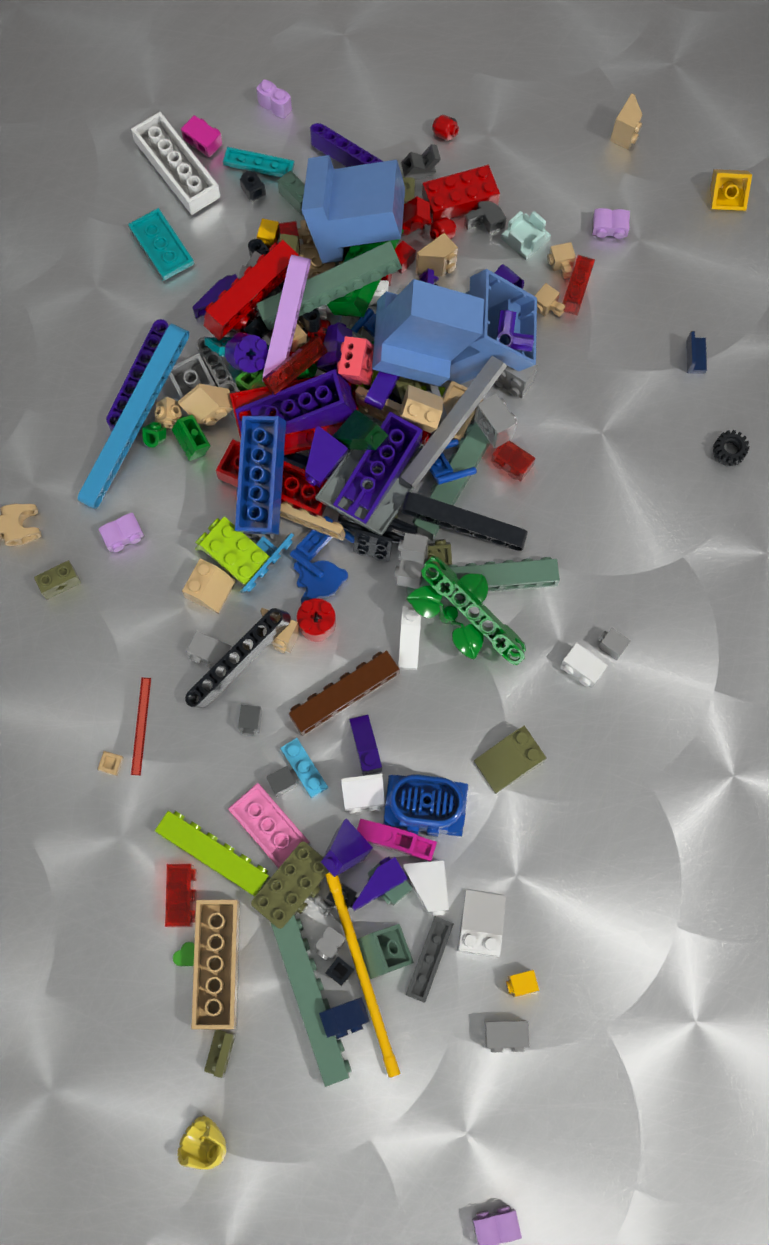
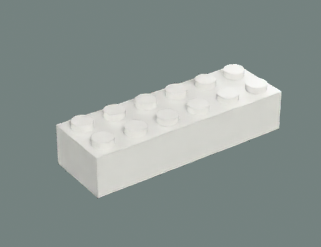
[131,112,220,215]

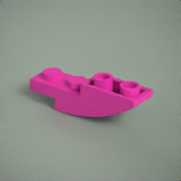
[357,819,437,862]

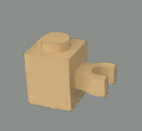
[547,242,576,279]
[535,283,565,318]

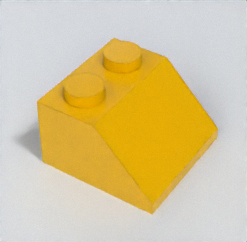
[711,169,752,211]

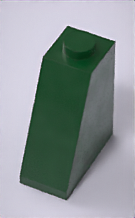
[333,409,388,450]

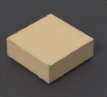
[97,751,124,776]

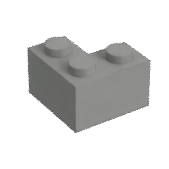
[394,533,428,589]

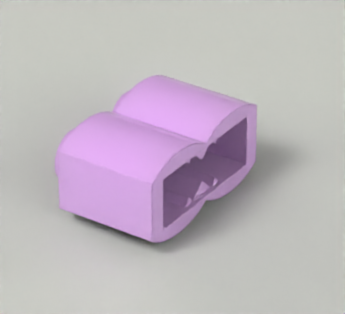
[256,80,292,118]
[592,208,630,239]
[99,513,144,552]
[472,1206,522,1245]

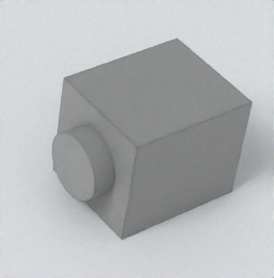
[598,628,631,660]

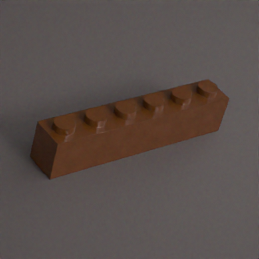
[288,651,400,736]

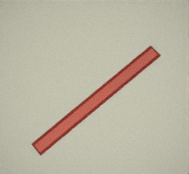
[131,677,151,776]

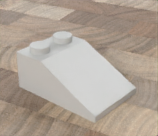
[341,774,385,814]
[457,889,506,958]

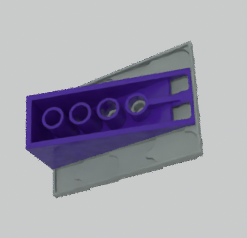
[315,412,425,536]

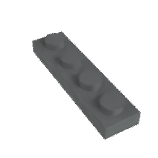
[406,916,454,1003]

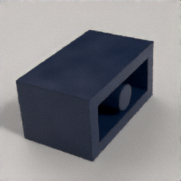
[319,997,370,1039]

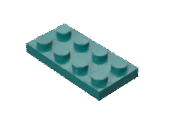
[128,208,194,281]

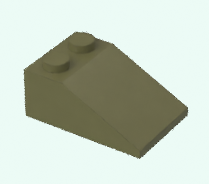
[474,725,547,794]

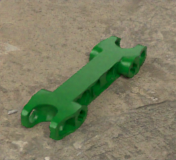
[421,556,526,665]

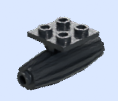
[338,513,418,561]

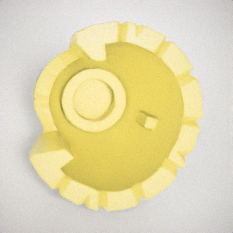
[177,1116,226,1169]

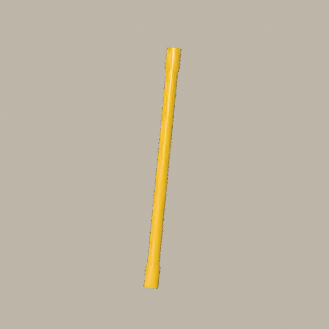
[325,873,400,1078]

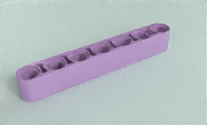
[262,255,311,386]

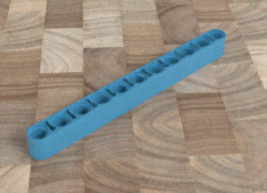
[78,324,190,509]

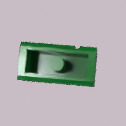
[172,415,211,461]

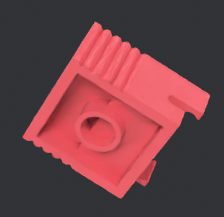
[337,336,374,385]

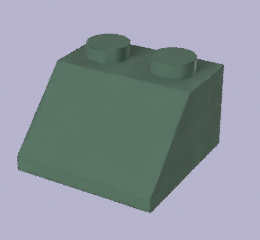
[357,924,414,979]

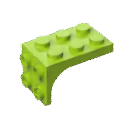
[195,516,270,586]

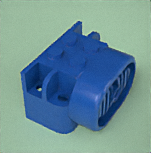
[383,774,469,837]

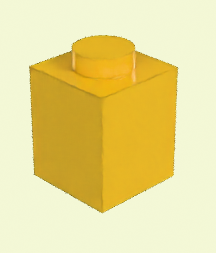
[257,218,280,249]
[506,970,539,997]

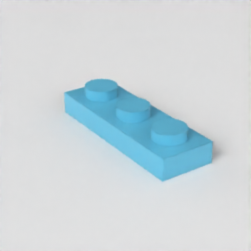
[280,738,328,799]

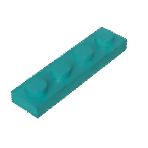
[223,147,295,177]

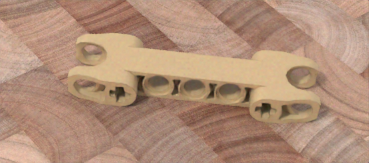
[0,504,42,546]

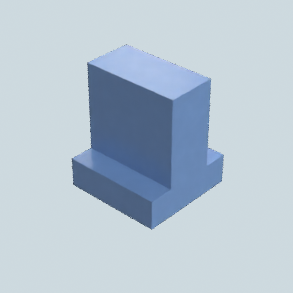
[302,155,405,264]
[448,269,537,384]
[372,279,484,386]

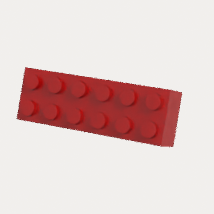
[204,240,299,341]
[216,439,328,516]

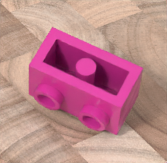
[181,115,222,158]

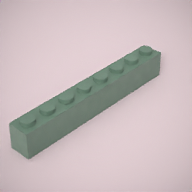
[256,241,402,330]
[412,422,491,541]
[406,557,560,596]
[271,915,352,1087]

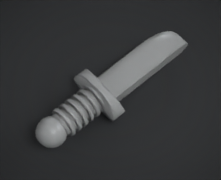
[314,895,353,925]

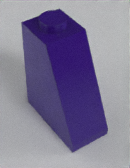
[316,322,353,372]
[305,426,348,488]
[321,819,373,877]

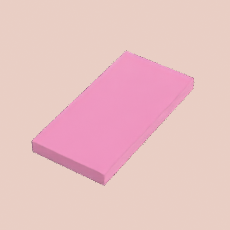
[228,783,310,868]

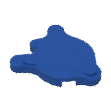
[294,560,348,604]

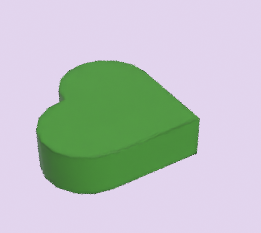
[173,942,194,966]

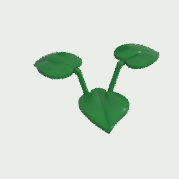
[406,574,488,659]

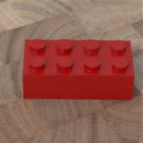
[422,165,500,223]

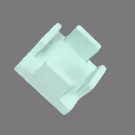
[501,211,551,260]

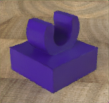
[419,268,439,284]

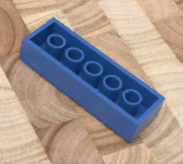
[235,416,286,535]

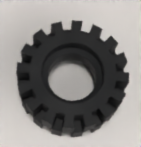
[713,430,750,466]

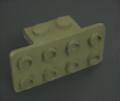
[251,841,329,929]

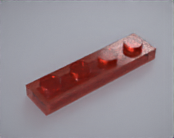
[262,336,328,395]

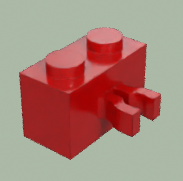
[402,196,432,236]

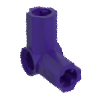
[496,310,534,352]

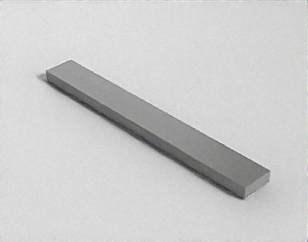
[401,356,507,488]

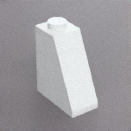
[403,860,449,916]

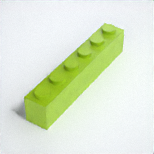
[155,811,270,897]

